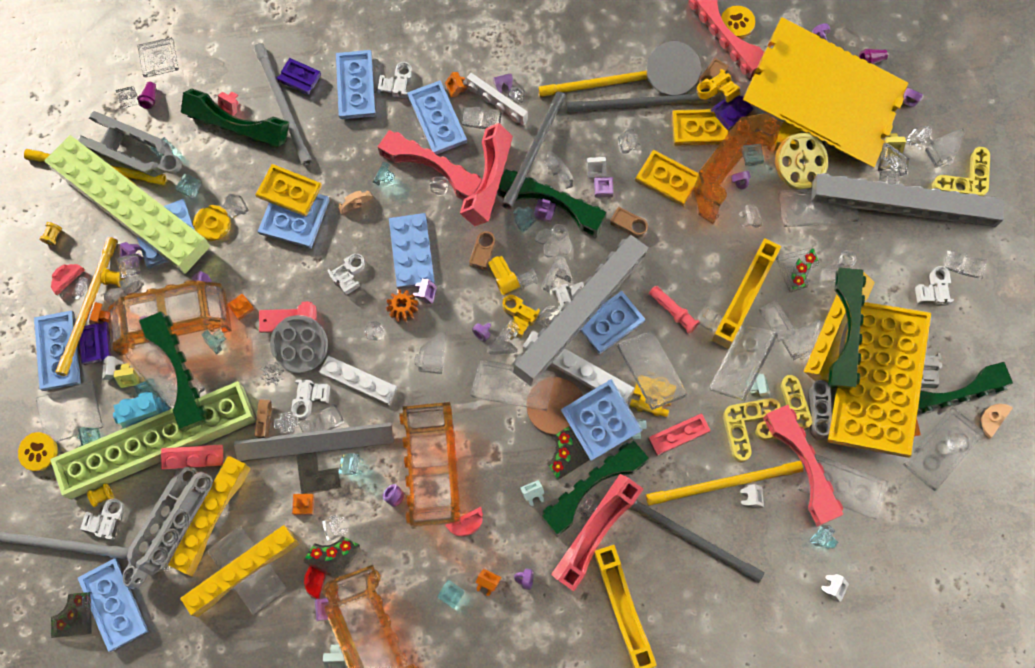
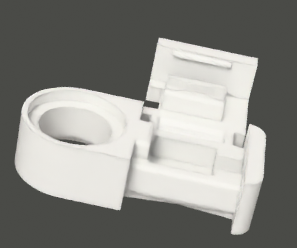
[378,62,412,98]
[327,254,365,295]
[915,266,954,305]
[552,282,584,313]
[921,353,942,388]
[291,380,330,420]
[80,498,124,540]

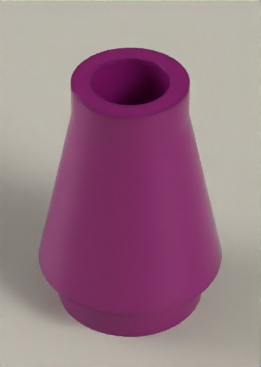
[859,49,888,64]
[137,81,156,109]

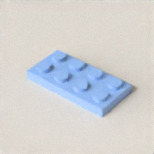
[336,50,376,119]
[407,80,467,155]
[389,213,435,289]
[34,310,81,391]
[78,558,149,652]

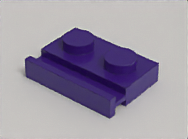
[277,58,321,95]
[710,95,754,130]
[80,322,112,365]

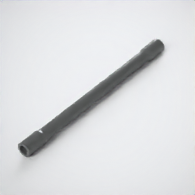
[502,92,566,210]
[566,93,711,113]
[629,499,765,583]

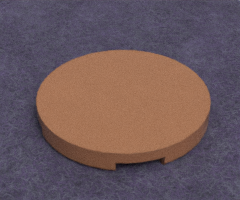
[527,377,583,436]

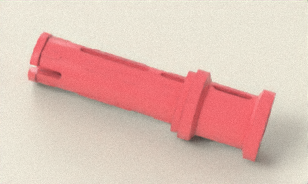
[649,285,700,334]

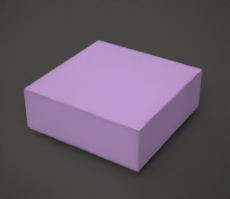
[594,177,613,197]

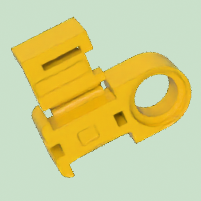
[697,69,741,102]
[502,295,540,339]

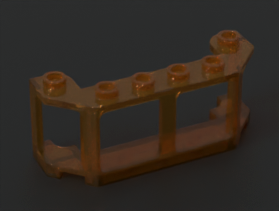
[694,114,783,225]

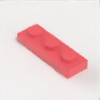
[648,413,711,456]
[161,445,223,469]

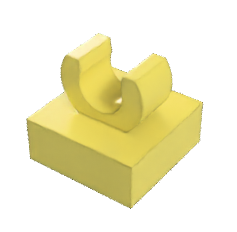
[882,133,906,156]
[114,363,140,388]

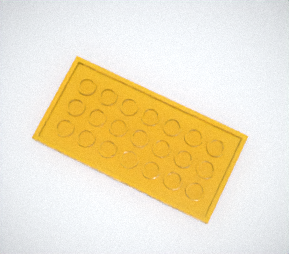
[828,302,931,458]

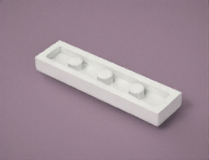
[467,73,528,125]
[319,356,397,405]

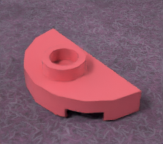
[51,264,85,295]
[445,507,483,537]

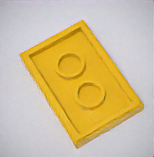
[672,109,729,146]
[635,150,701,206]
[255,164,322,217]

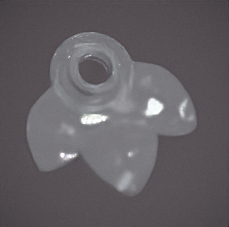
[535,224,572,258]

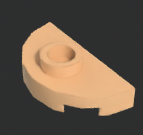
[339,190,374,214]
[980,403,1013,439]

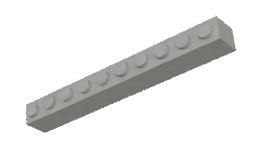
[811,173,1004,227]
[513,235,649,386]

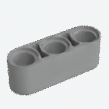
[809,380,832,440]

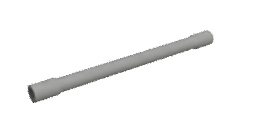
[254,43,312,166]
[0,532,129,560]

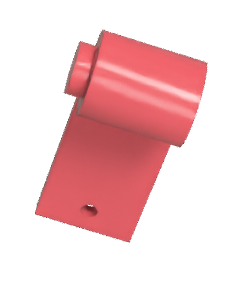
[259,301,317,333]

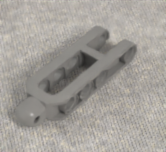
[78,110,182,177]
[123,467,212,589]

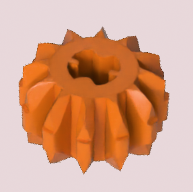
[386,290,419,322]

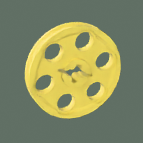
[775,133,828,189]

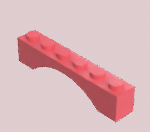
[688,0,764,79]
[460,123,513,226]
[378,130,482,200]
[763,405,844,527]
[551,474,643,591]

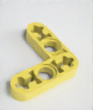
[932,147,990,197]
[755,375,812,440]
[723,398,781,462]

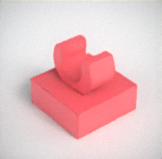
[218,92,239,116]

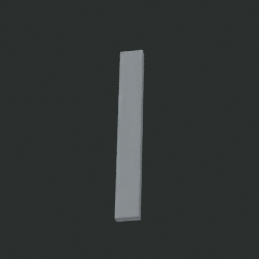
[234,422,394,461]

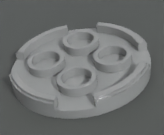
[646,41,701,95]
[270,315,328,373]

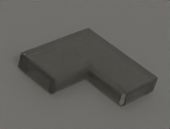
[296,452,342,494]

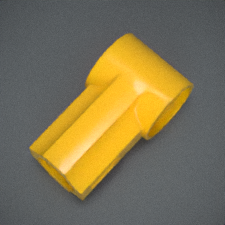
[488,256,520,295]

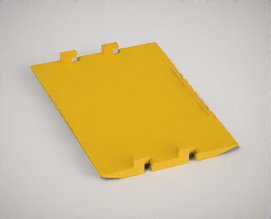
[743,17,908,168]

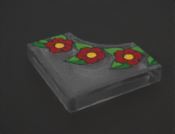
[777,246,819,293]

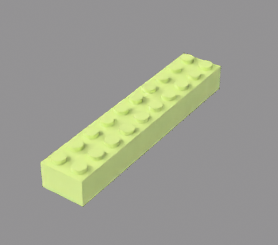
[44,135,210,274]
[50,381,256,500]

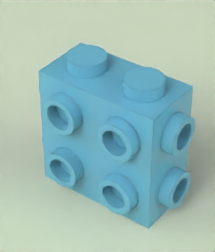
[113,392,169,428]

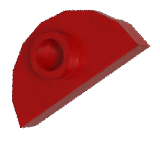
[304,560,330,600]

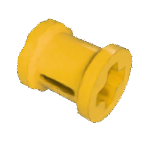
[39,222,63,246]
[101,268,126,288]
[87,483,114,507]

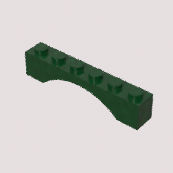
[181,88,290,147]
[497,169,607,238]
[828,267,866,389]
[139,311,207,432]
[917,362,1013,414]
[542,440,649,537]

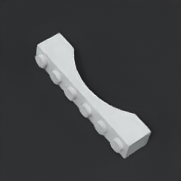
[523,330,634,403]

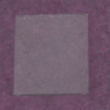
[36,381,103,442]

